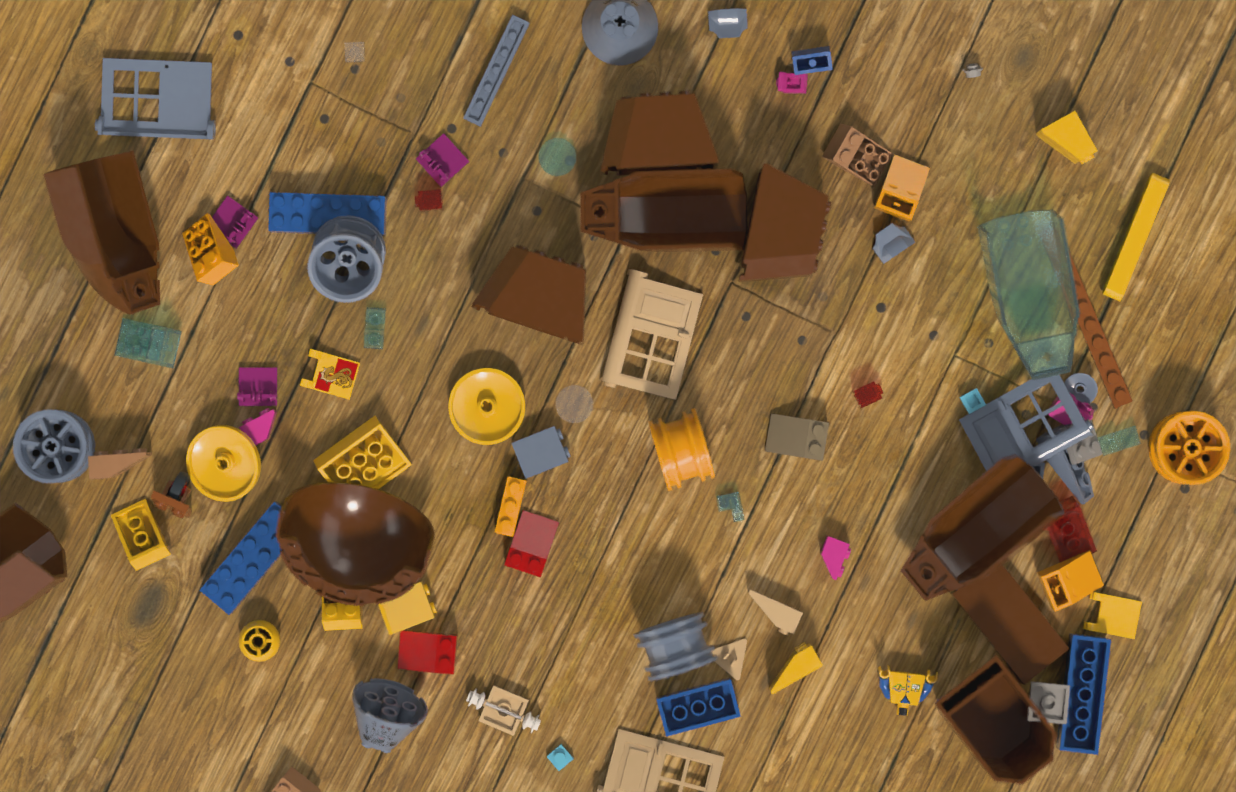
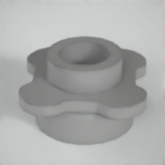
[962,63,983,78]

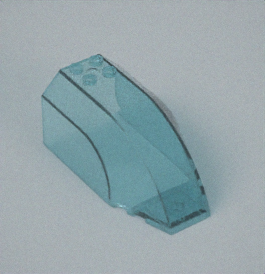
[978,210,1080,380]

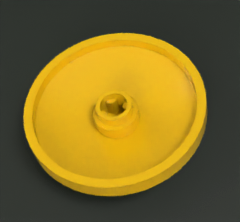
[448,368,525,445]
[186,425,261,502]

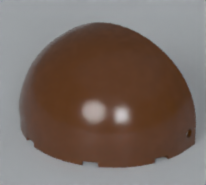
[276,482,435,606]

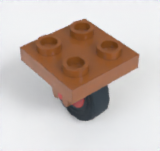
[151,472,192,519]

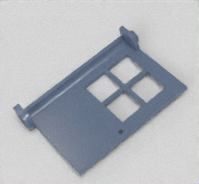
[95,58,216,140]
[959,366,1094,475]

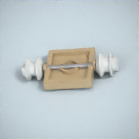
[466,685,541,736]

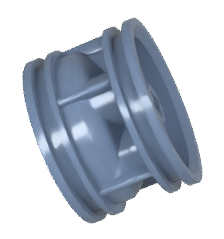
[308,216,386,302]

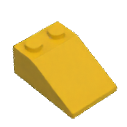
[111,499,171,571]
[769,642,823,695]

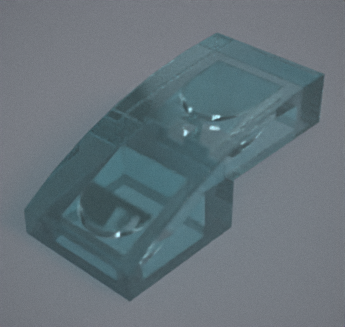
[1098,425,1141,456]

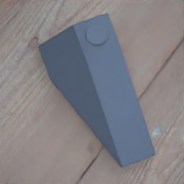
[1036,423,1094,505]

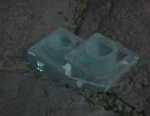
[364,307,386,349]

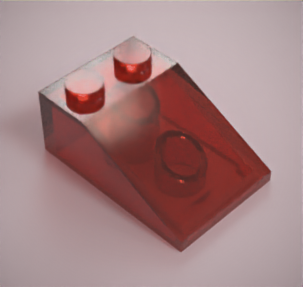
[1045,496,1097,562]

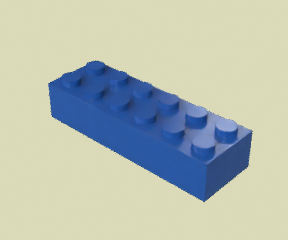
[268,192,387,236]
[200,501,282,615]
[1056,633,1111,755]

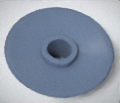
[1064,373,1098,404]

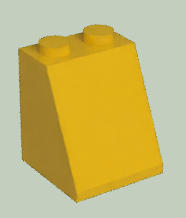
[1036,111,1098,165]
[378,581,437,635]

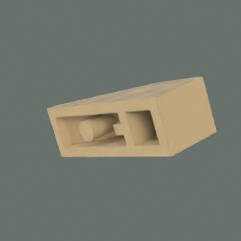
[748,589,803,635]

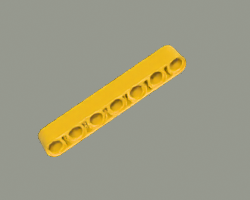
[1102,172,1170,302]

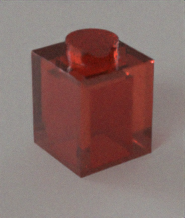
[415,189,443,212]
[852,381,883,409]

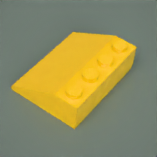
[313,415,412,489]

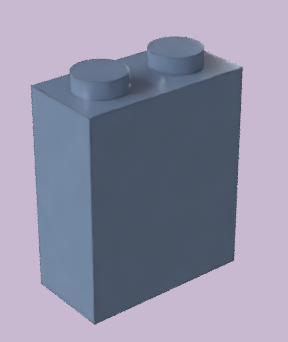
[512,426,571,479]

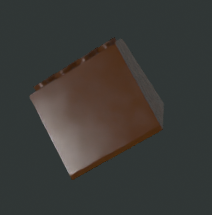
[601,91,719,176]
[738,163,831,282]
[471,245,586,345]
[935,655,1057,785]

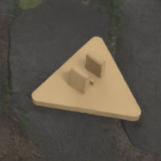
[712,639,747,680]

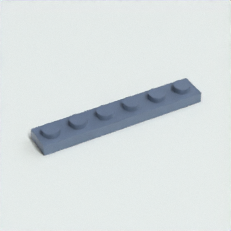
[463,15,530,127]

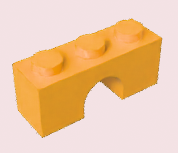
[494,476,527,537]

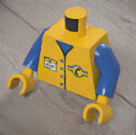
[878,665,938,716]

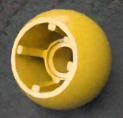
[238,620,281,662]

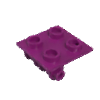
[416,133,469,187]
[212,196,258,249]
[237,368,277,406]

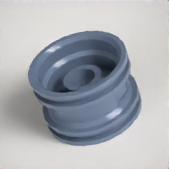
[13,410,95,483]
[634,612,718,681]

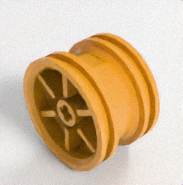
[648,408,715,492]
[1148,411,1231,485]

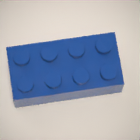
[656,678,741,737]

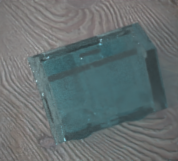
[115,318,182,368]

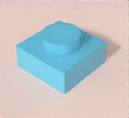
[959,388,986,414]
[547,744,574,771]

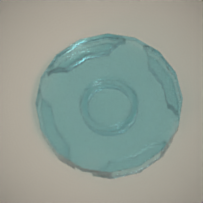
[539,138,576,176]

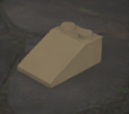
[765,414,829,461]

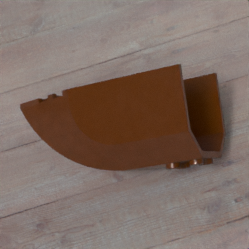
[43,150,160,315]
[580,169,747,252]
[901,454,1065,601]
[0,503,68,623]

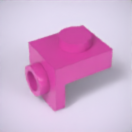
[776,72,808,94]

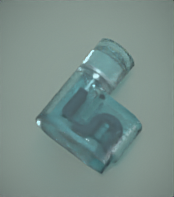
[716,492,745,522]

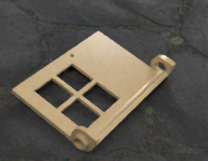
[600,269,703,400]
[596,729,724,792]

